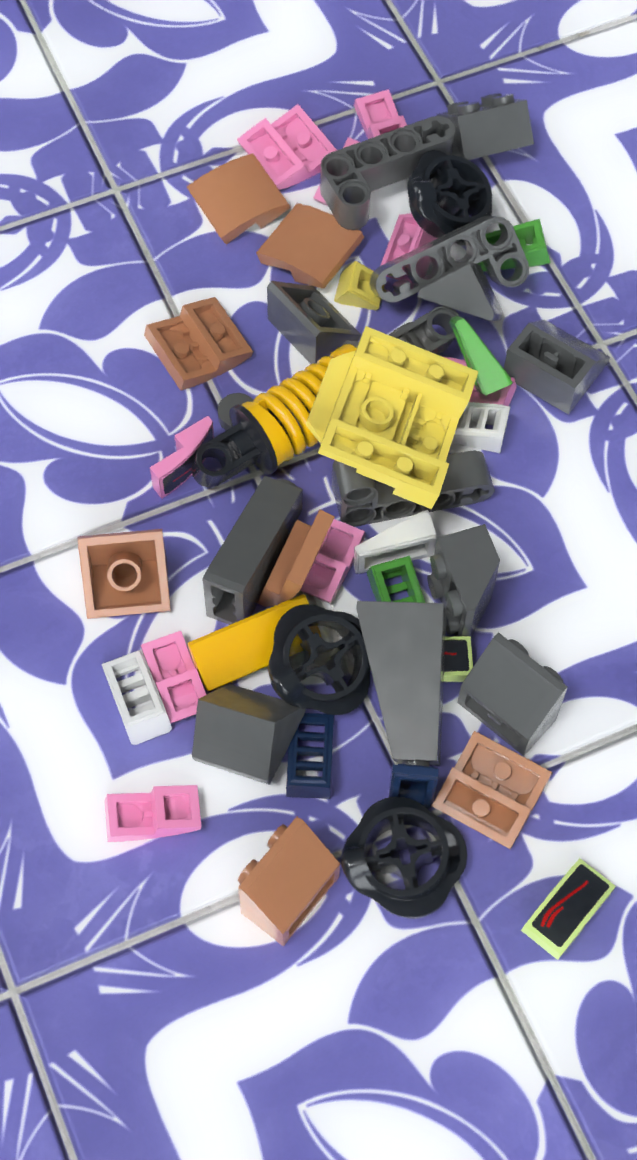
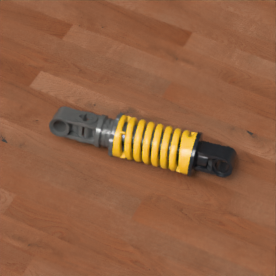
[191,306,460,488]

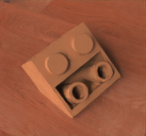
[237,816,340,947]

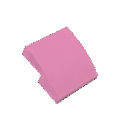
[237,104,337,190]

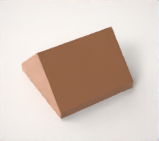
[77,529,171,619]

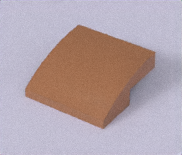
[187,153,291,245]
[256,203,364,289]
[144,297,253,391]
[258,509,335,607]
[432,731,552,850]

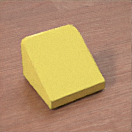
[334,260,385,310]

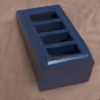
[286,713,334,799]
[389,764,439,809]

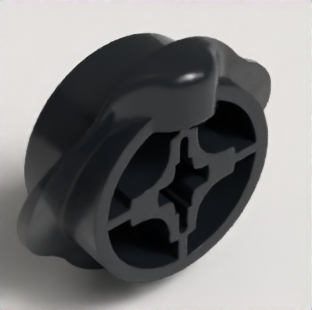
[407,150,492,246]
[268,604,371,715]
[341,797,467,919]

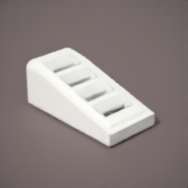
[452,402,510,453]
[353,510,437,574]
[101,649,172,745]

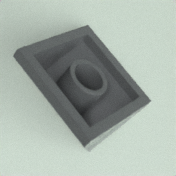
[418,263,504,321]
[267,281,361,364]
[192,684,306,785]

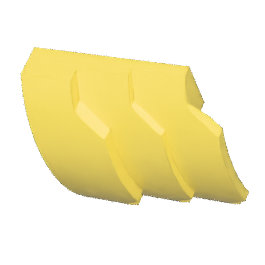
[306,326,479,509]

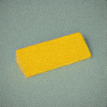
[187,594,322,691]

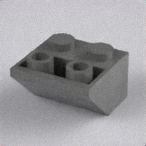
[437,93,534,160]
[504,320,610,415]
[427,524,500,638]
[457,632,568,756]

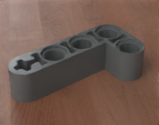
[320,116,455,230]
[370,215,529,303]
[332,450,495,527]

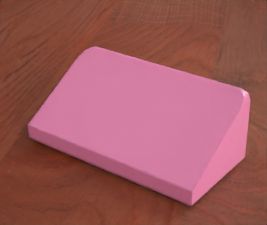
[380,213,437,283]

